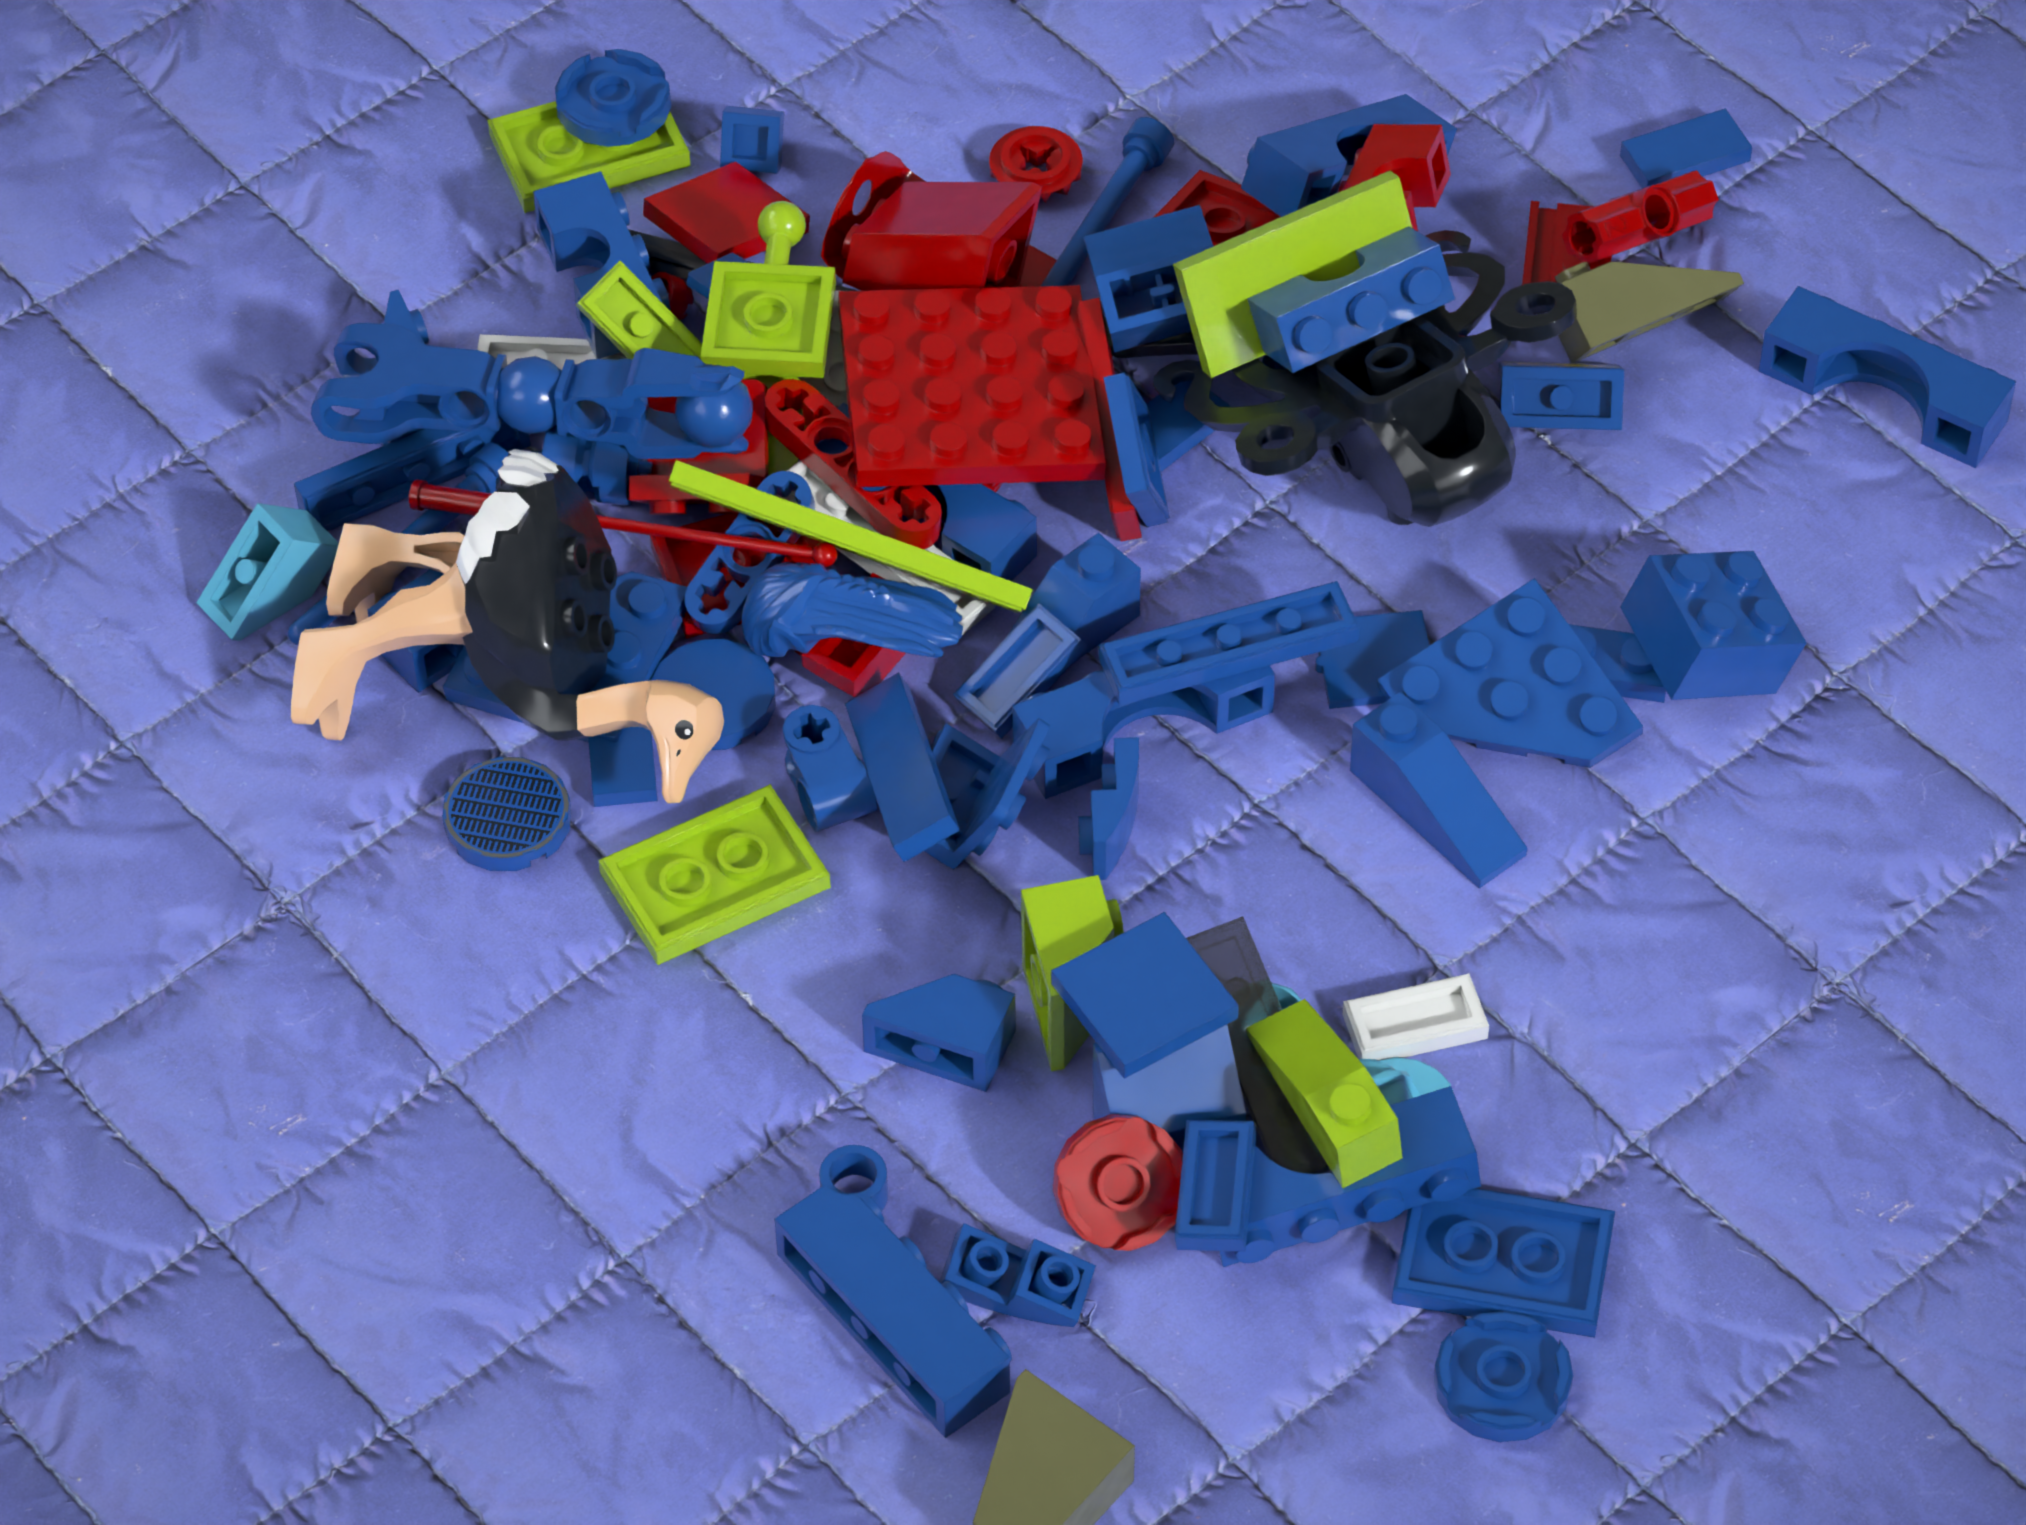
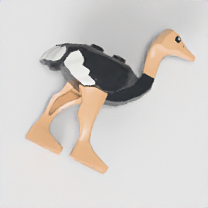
[291,449,724,803]

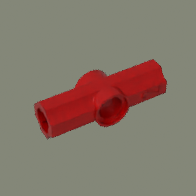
[1562,170,1719,264]

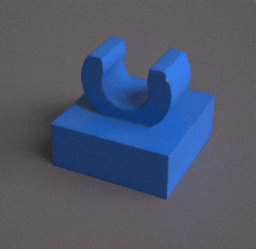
[720,106,784,174]

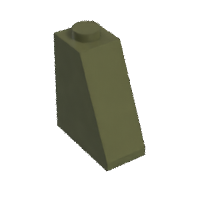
[973,1369,1135,1525]

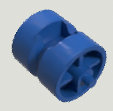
[531,425,653,506]

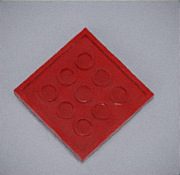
[838,285,1106,487]

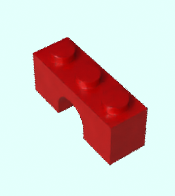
[1338,124,1451,231]

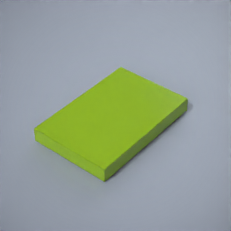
[487,101,691,213]
[598,784,831,965]

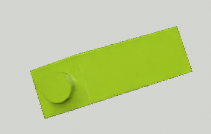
[1246,999,1403,1188]

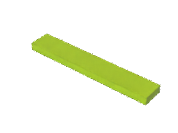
[668,460,1033,613]

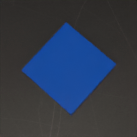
[1104,372,1170,527]
[1051,912,1239,1079]

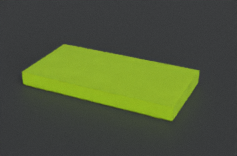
[1173,171,1412,378]

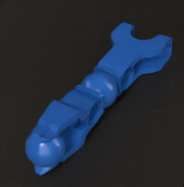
[311,323,753,459]

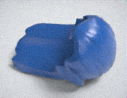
[741,562,963,658]

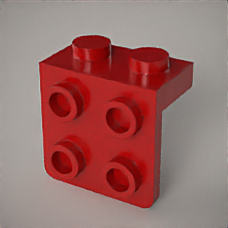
[629,379,768,515]

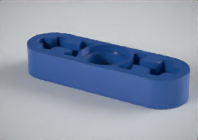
[685,471,815,634]

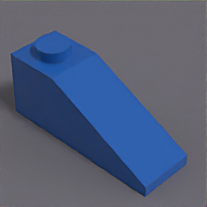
[1350,692,1527,889]

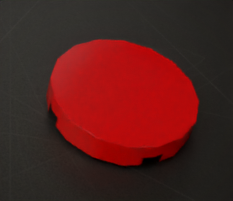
[1053,1114,1183,1251]

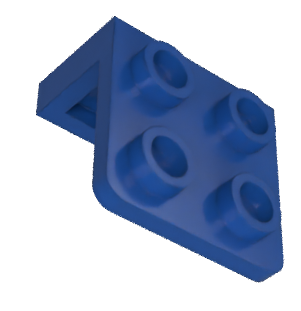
[924,718,1050,870]

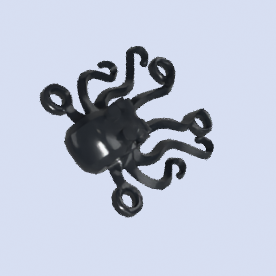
[1105,230,1577,527]

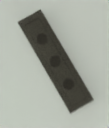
[1186,916,1331,1174]

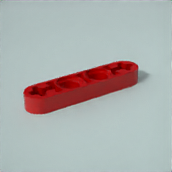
[764,379,942,550]

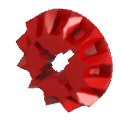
[989,126,1083,203]

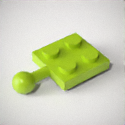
[700,201,836,378]

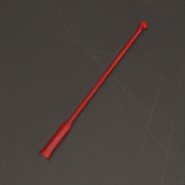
[409,479,837,567]

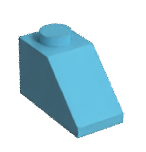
[196,503,339,641]

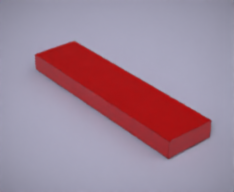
[1077,297,1142,542]

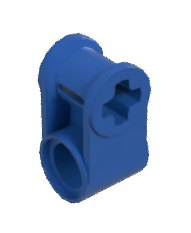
[783,705,877,832]

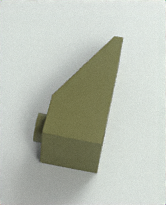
[1555,262,1744,363]

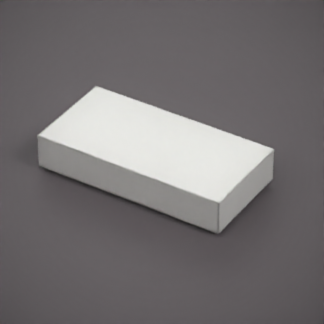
[1342,974,1489,1061]

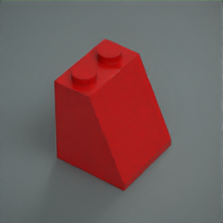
[841,182,1042,291]

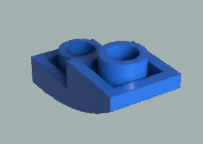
[1078,737,1139,880]
[939,1223,1096,1327]

